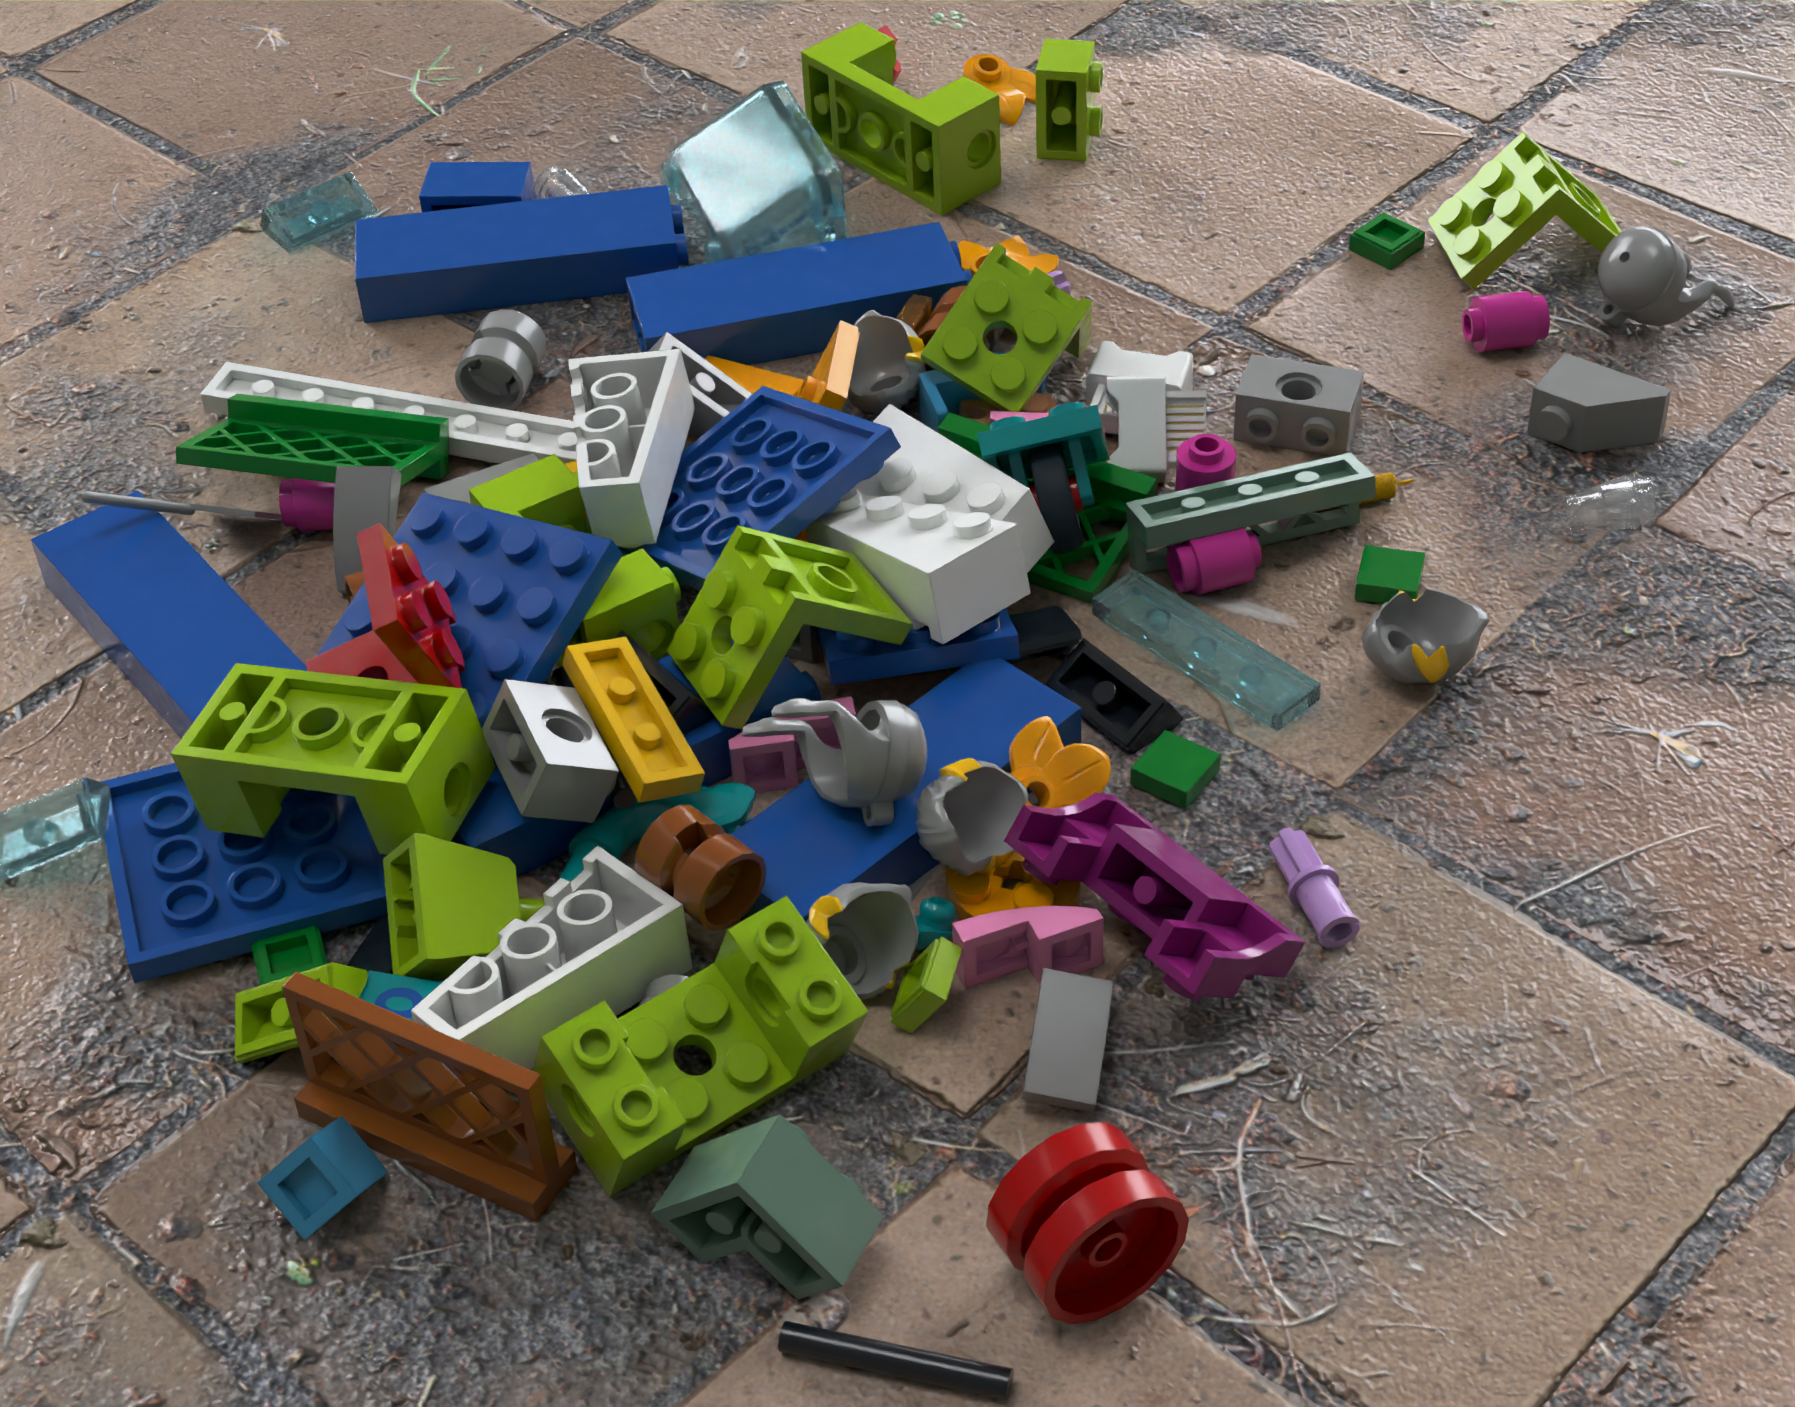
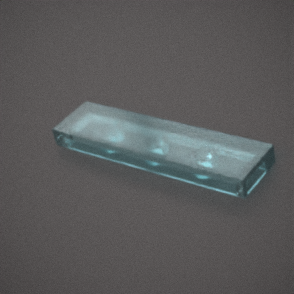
[1092,569,1321,732]

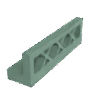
[1126,452,1376,574]

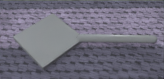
[80,491,282,520]

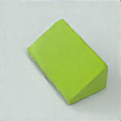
[235,962,368,1063]

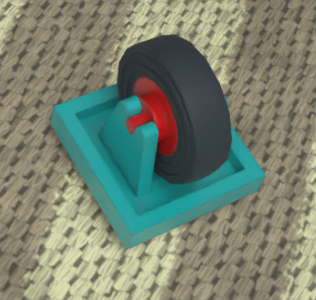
[977,402,1110,553]

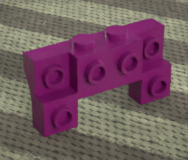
[1004,792,1306,1001]

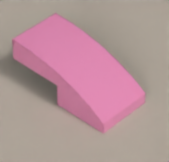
[728,696,856,793]
[952,906,1104,989]

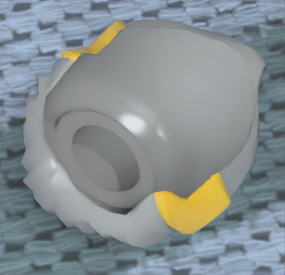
[847,310,926,415]
[1361,589,1490,684]
[915,758,1028,877]
[806,882,918,1000]

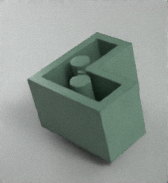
[651,1114,884,1300]

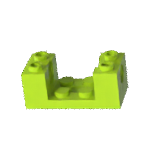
[801,22,1001,216]
[468,454,681,667]
[171,663,496,855]
[532,895,869,1198]

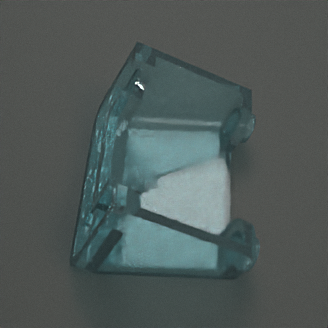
[661,80,847,263]

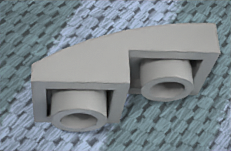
[333,466,402,594]
[1021,968,1113,1113]

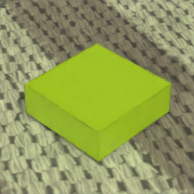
[890,936,962,1034]

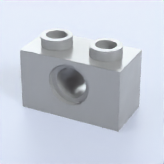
[1234,354,1364,456]
[482,679,619,823]

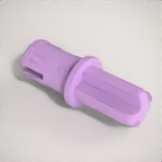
[1269,827,1360,948]

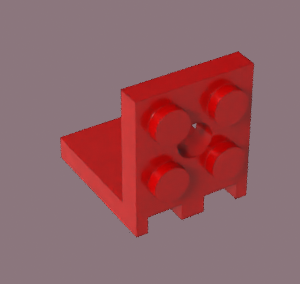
[306,523,472,702]

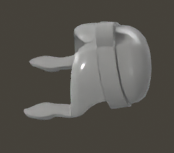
[1598,226,1736,326]
[742,698,928,826]

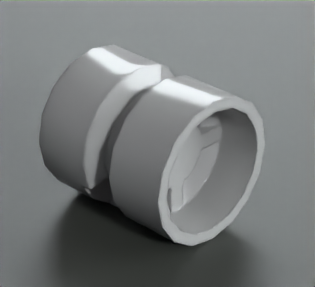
[455,309,547,410]

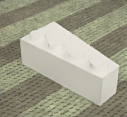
[568,349,695,548]
[854,404,1054,573]
[805,488,1031,644]
[411,846,693,1101]

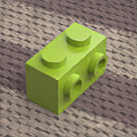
[1036,38,1103,161]

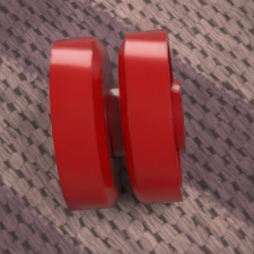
[986,1122,1189,1324]

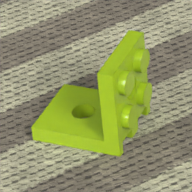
[1428,132,1622,290]
[921,243,1092,412]
[667,525,913,729]

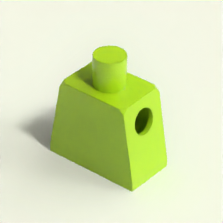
[383,833,545,980]

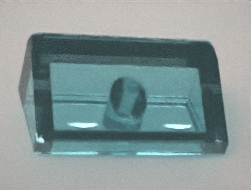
[260,171,378,253]
[0,777,111,883]

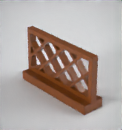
[282,971,578,1222]

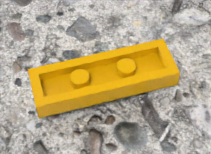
[562,637,705,803]

